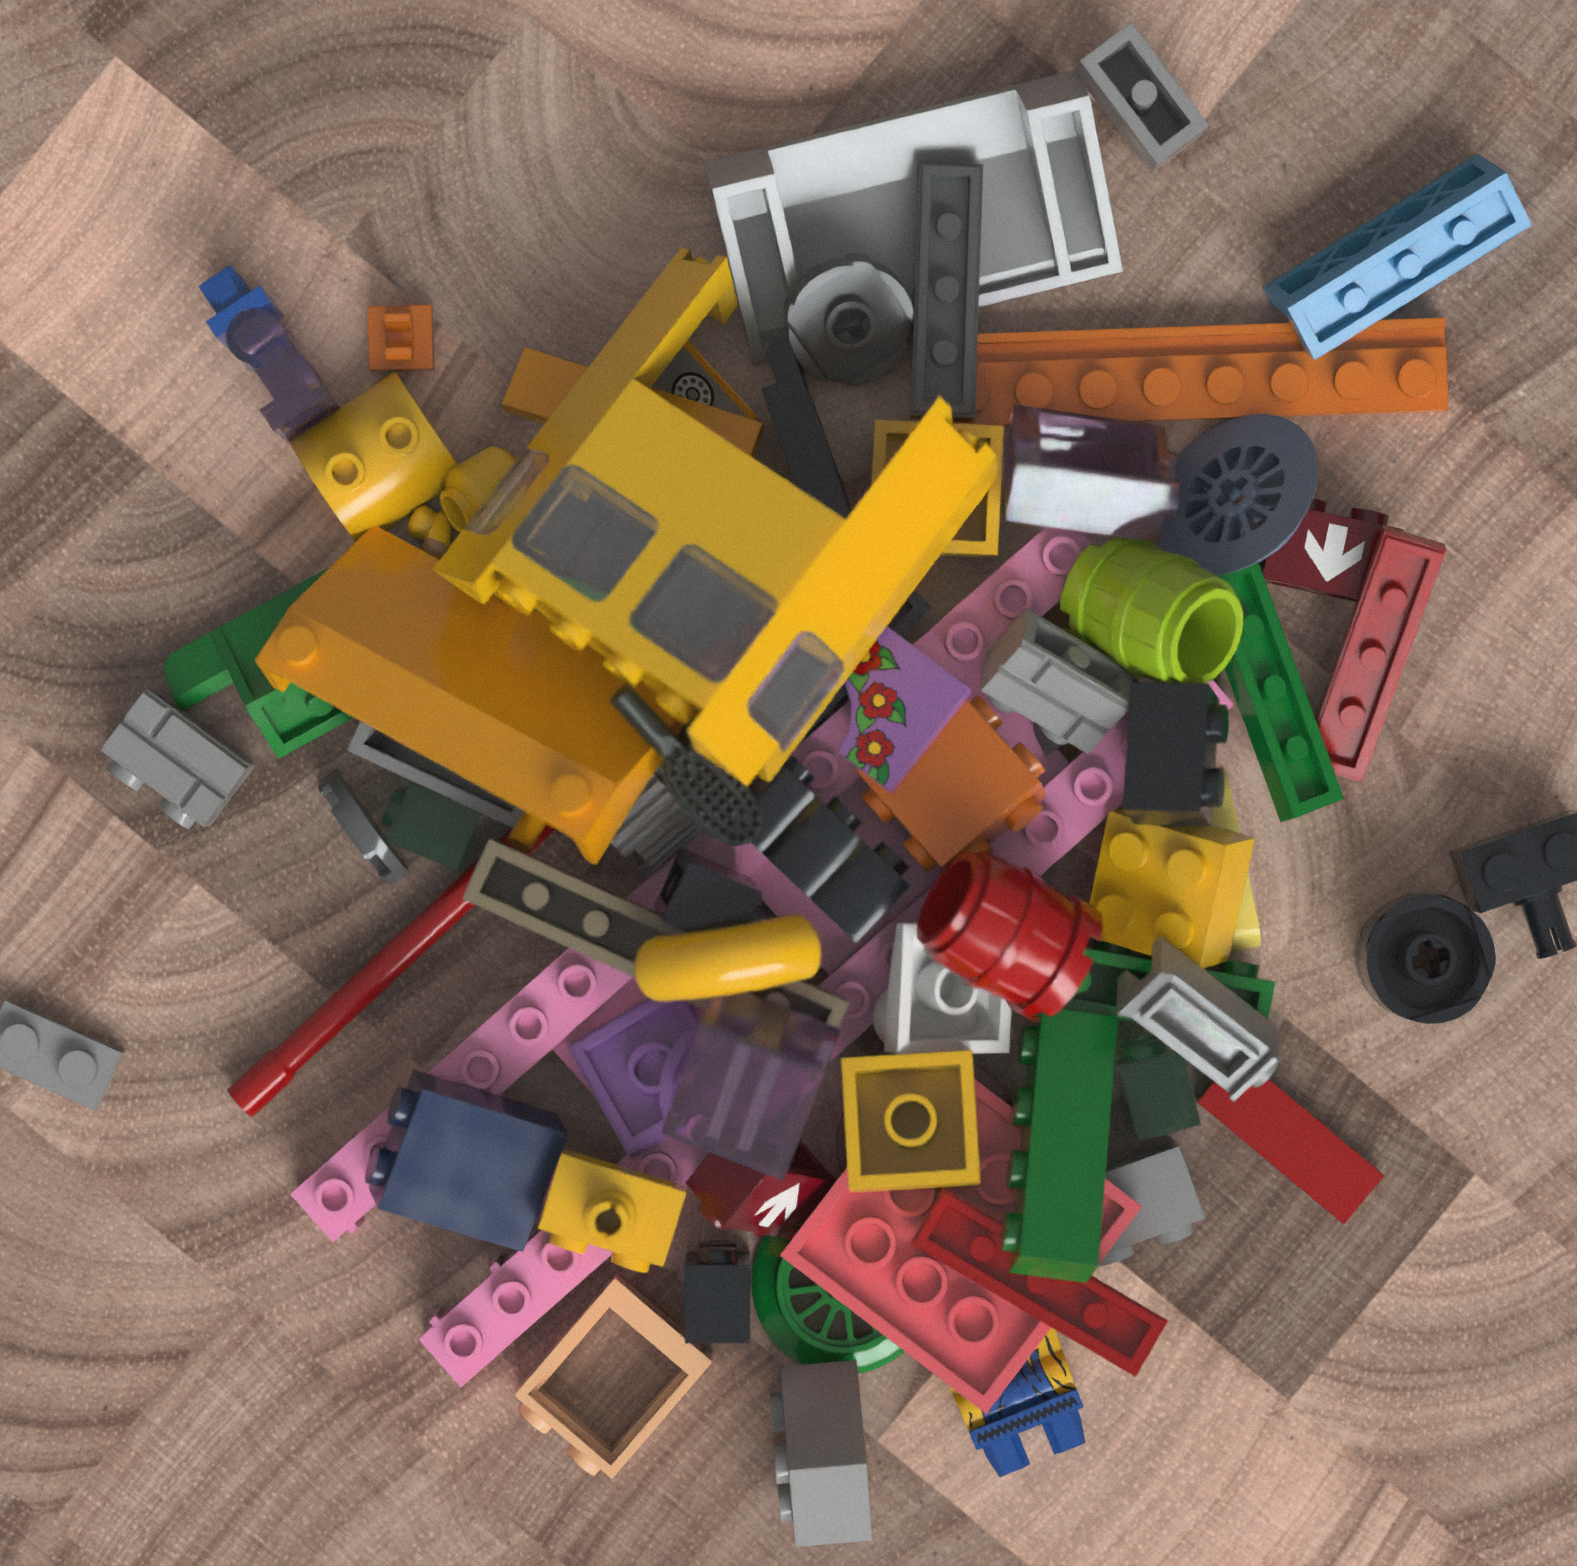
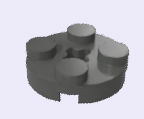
[784,253,914,385]

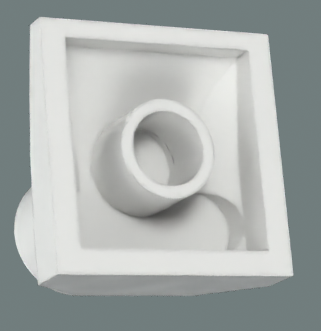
[873,923,1011,1055]

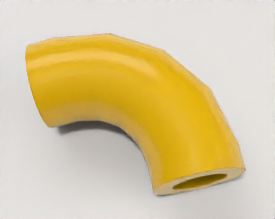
[635,914,821,1001]

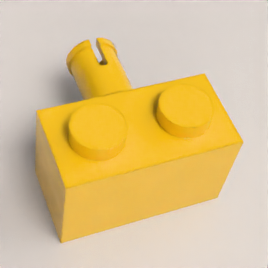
[538,1148,688,1273]

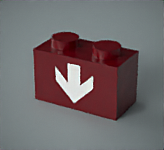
[1259,498,1403,602]
[685,1126,836,1239]

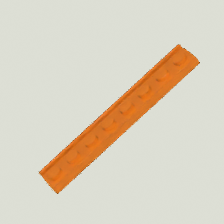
[953,317,1449,427]

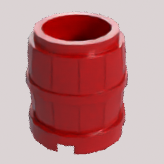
[917,851,1103,1022]

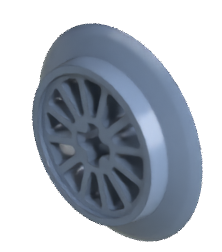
[1152,414,1318,575]

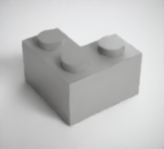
[770,1360,872,1547]

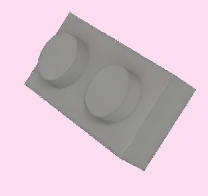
[0,999,124,1111]

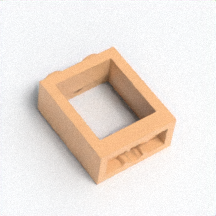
[514,1272,713,1479]

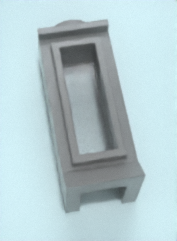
[1117,936,1279,1101]

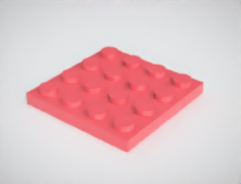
[780,1079,1143,1414]

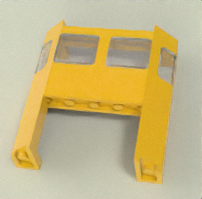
[432,248,999,786]

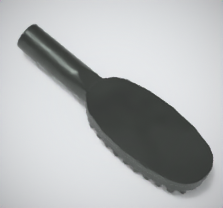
[610,684,763,846]

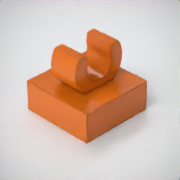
[367,305,435,372]

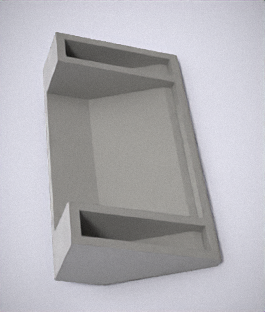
[704,70,1123,363]

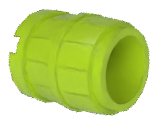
[1060,529,1243,684]

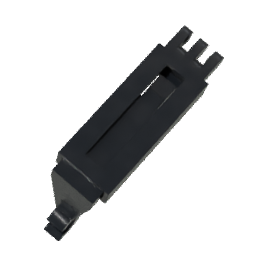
[670,340,853,667]

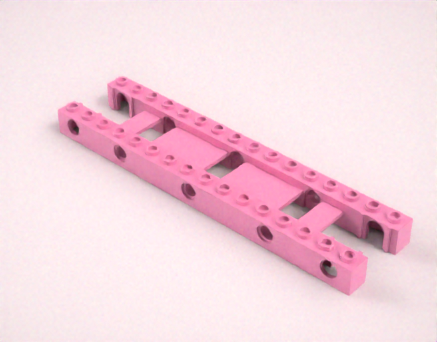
[290,511,1234,1387]

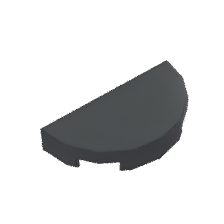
[318,768,410,884]

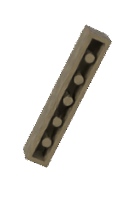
[462,838,850,1063]

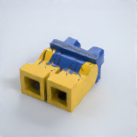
[949,1328,1085,1477]

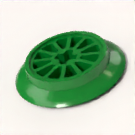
[751,1225,905,1374]

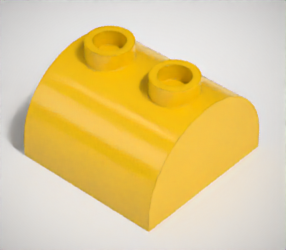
[289,371,458,542]

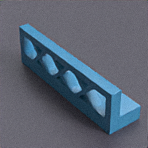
[1262,154,1532,360]

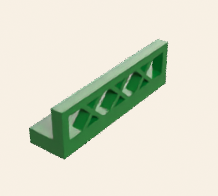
[1216,563,1344,822]

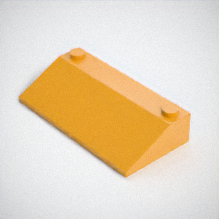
[255,526,685,865]

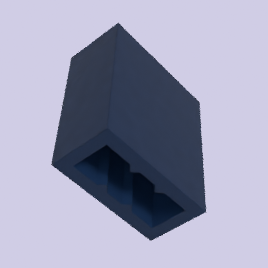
[365,1069,568,1252]

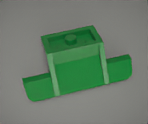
[164,566,354,759]

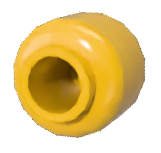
[440,446,536,533]

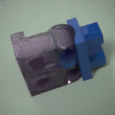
[199,265,340,444]

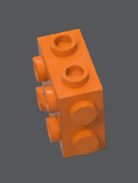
[858,695,1047,873]

